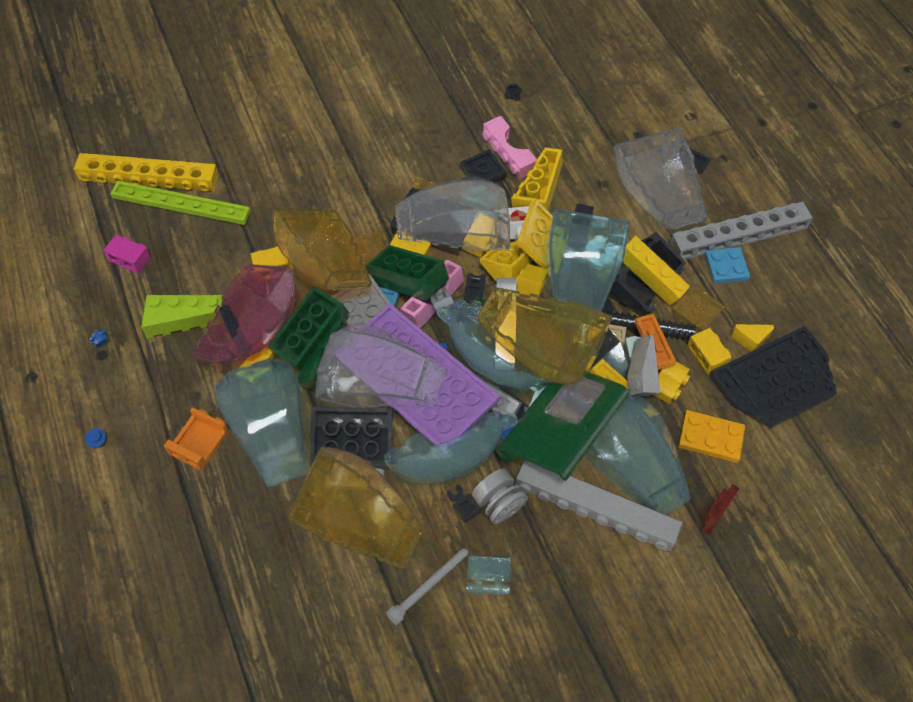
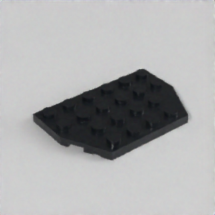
[710,326,837,428]

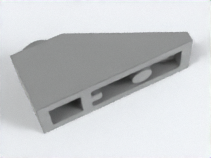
[627,335,660,396]

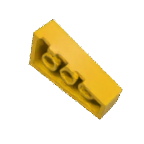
[511,148,563,211]

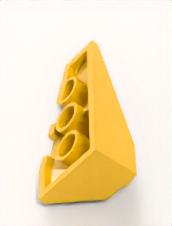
[480,239,533,281]

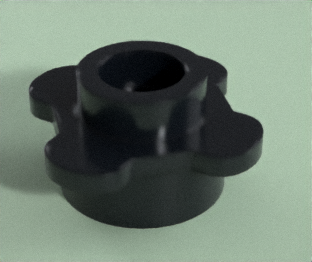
[505,84,522,100]

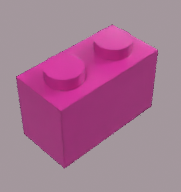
[103,235,151,274]

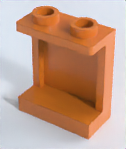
[164,408,229,471]

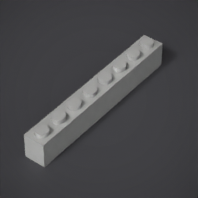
[515,460,682,552]

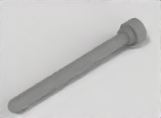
[386,548,468,625]

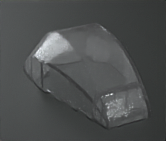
[614,128,707,230]
[395,177,510,251]
[315,323,447,407]

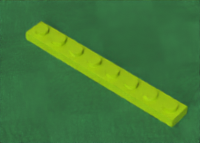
[110,181,251,225]

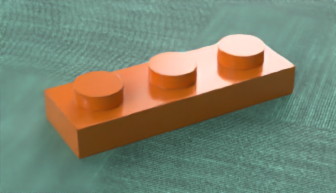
[635,314,676,370]

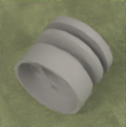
[472,468,528,525]

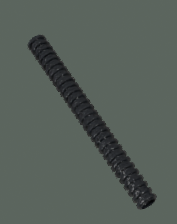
[526,298,696,340]

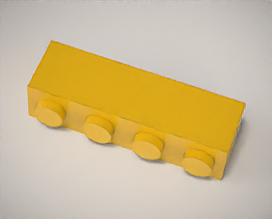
[616,235,690,306]

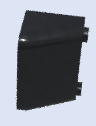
[602,232,686,315]

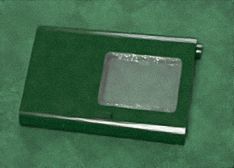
[496,365,630,481]

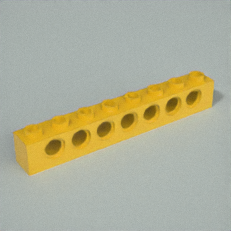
[74,153,219,192]

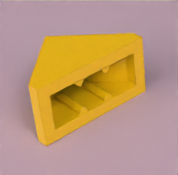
[731,324,774,352]

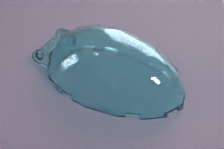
[437,299,555,391]
[384,411,518,485]

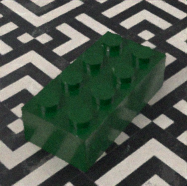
[365,245,449,301]
[267,286,349,371]

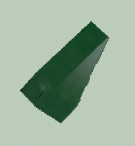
[298,315,348,394]

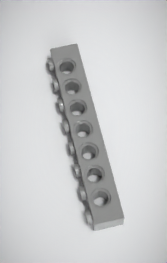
[669,202,813,260]

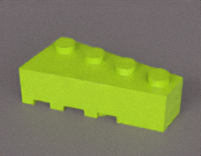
[141,295,226,339]

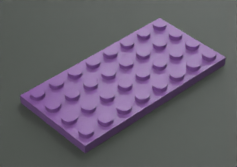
[334,303,501,454]

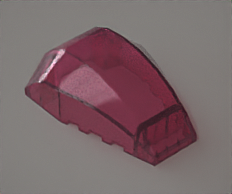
[191,264,296,363]

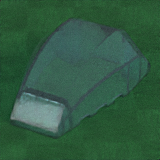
[546,209,629,328]
[214,359,307,487]
[579,395,691,515]

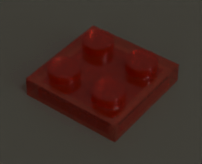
[702,483,740,535]

